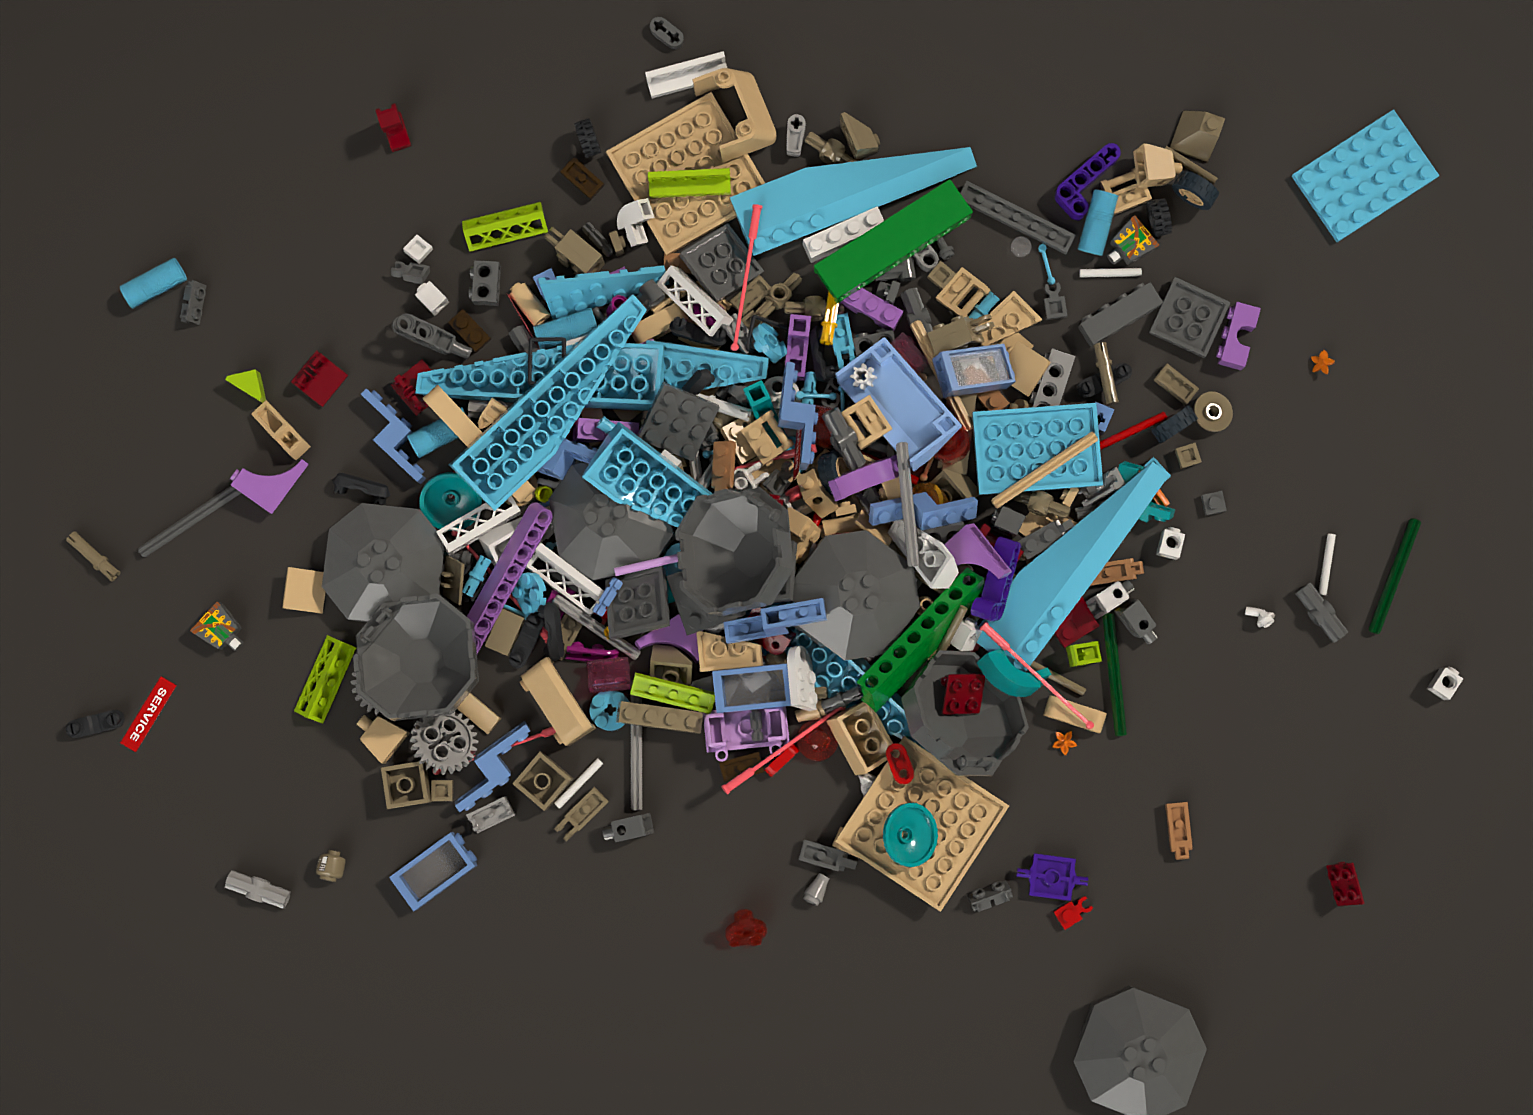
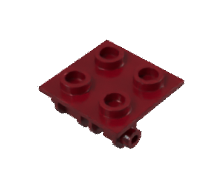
[291,350,348,407]
[391,359,432,416]
[941,674,985,714]
[1326,861,1365,906]

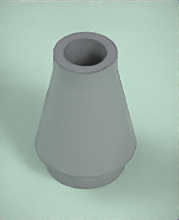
[803,873,830,906]

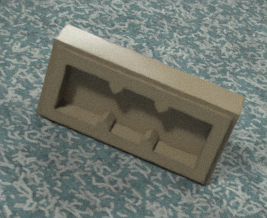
[729,275,771,317]
[1154,363,1199,406]

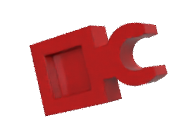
[1053,896,1093,930]

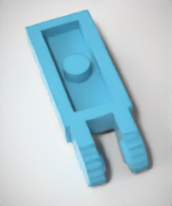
[833,313,855,370]

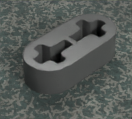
[650,17,684,50]

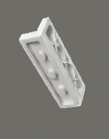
[645,51,727,99]
[657,265,734,336]
[436,496,521,556]
[525,543,604,616]

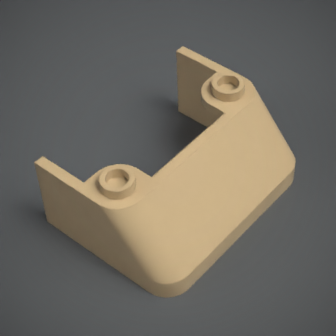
[692,68,777,163]
[520,657,596,746]

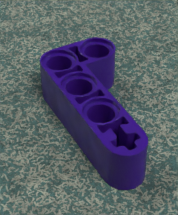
[1054,143,1121,220]
[971,537,1021,622]

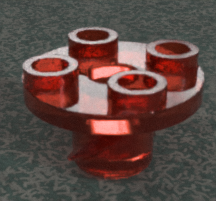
[797,719,838,761]
[725,909,767,947]

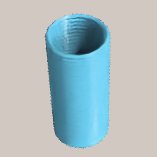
[1078,190,1119,256]
[120,258,187,309]
[533,308,597,350]
[407,407,466,458]

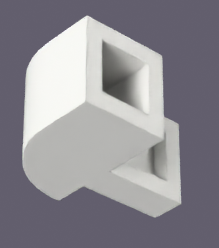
[617,198,655,247]

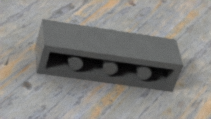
[1078,282,1163,348]

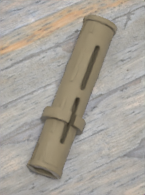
[1093,342,1119,405]
[66,531,120,582]

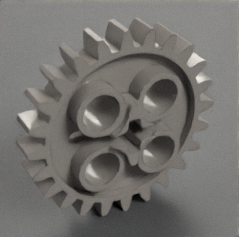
[410,712,478,775]

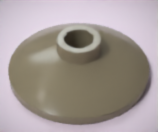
[1194,392,1233,432]

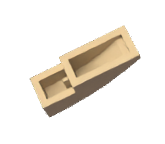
[252,400,311,460]

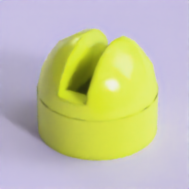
[534,486,553,503]

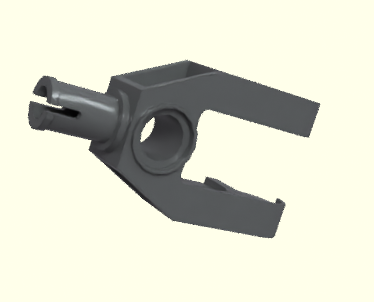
[392,314,472,360]

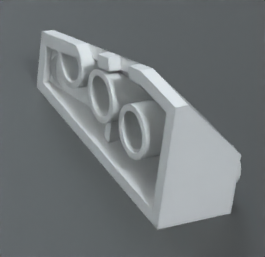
[478,506,554,570]
[888,519,959,589]

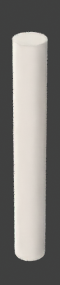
[1079,268,1142,277]
[1318,534,1336,596]
[554,758,603,808]

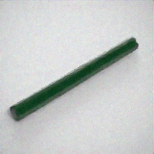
[1368,518,1421,634]
[1102,613,1127,736]

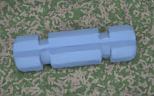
[592,577,623,616]

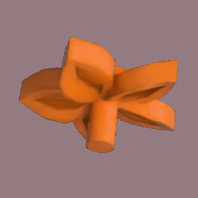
[1311,350,1335,374]
[1052,731,1077,755]

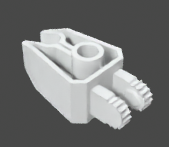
[730,462,769,492]

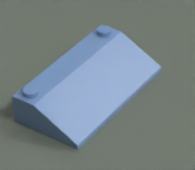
[835,337,962,472]

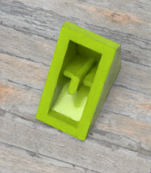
[225,369,266,403]
[1066,641,1102,667]

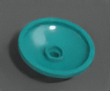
[420,472,482,531]
[883,803,938,867]

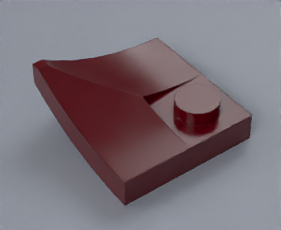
[1054,597,1099,648]

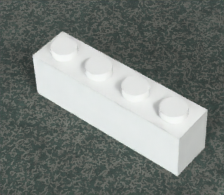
[803,206,884,263]

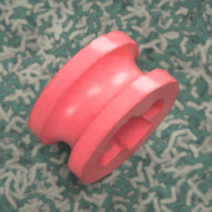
[785,485,802,503]

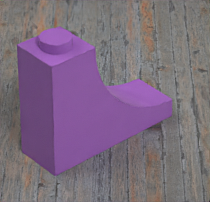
[828,454,899,501]
[230,459,308,514]
[944,523,1012,579]
[635,614,703,663]

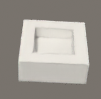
[403,235,433,264]

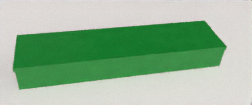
[814,179,973,304]
[857,567,985,712]

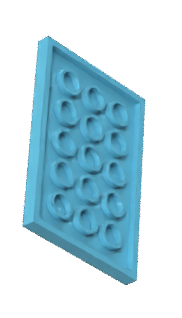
[1292,109,1439,242]
[972,403,1103,495]

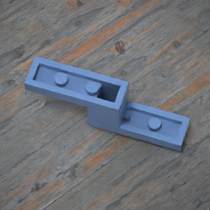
[778,362,818,470]
[361,388,426,484]
[537,438,598,480]
[869,492,978,530]
[723,598,827,644]
[455,721,530,812]

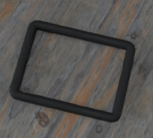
[746,315,789,363]
[528,337,566,385]

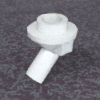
[1245,607,1275,628]
[858,773,876,796]

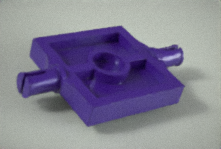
[1016,853,1088,901]

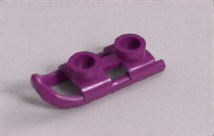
[566,642,620,663]

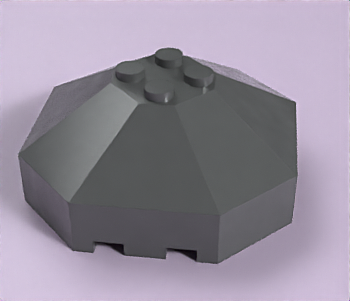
[549,462,676,581]
[675,487,794,616]
[322,503,445,622]
[790,530,920,661]
[353,593,479,721]
[901,650,1029,776]
[1073,985,1207,1115]

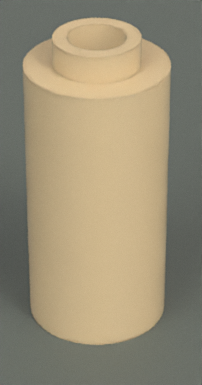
[509,283,550,326]
[819,513,863,538]

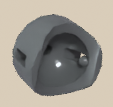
[726,383,750,408]

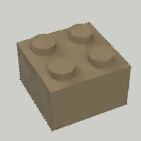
[513,752,574,811]
[381,761,432,809]

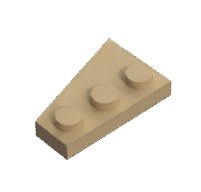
[979,291,1042,346]
[697,631,763,672]

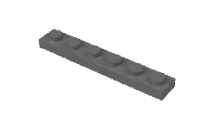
[960,181,1076,255]

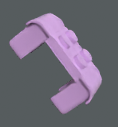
[703,706,789,762]

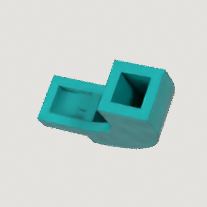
[743,380,789,448]
[1118,461,1175,522]
[977,648,1052,697]

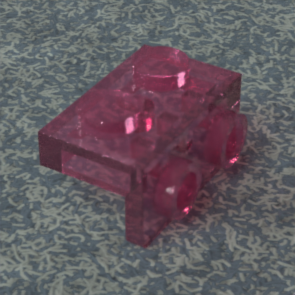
[890,332,929,374]
[587,657,631,693]

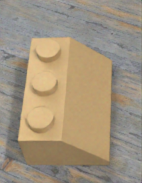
[826,701,894,775]

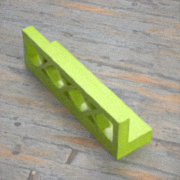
[648,168,731,198]
[462,202,548,252]
[294,635,356,723]
[630,673,715,714]

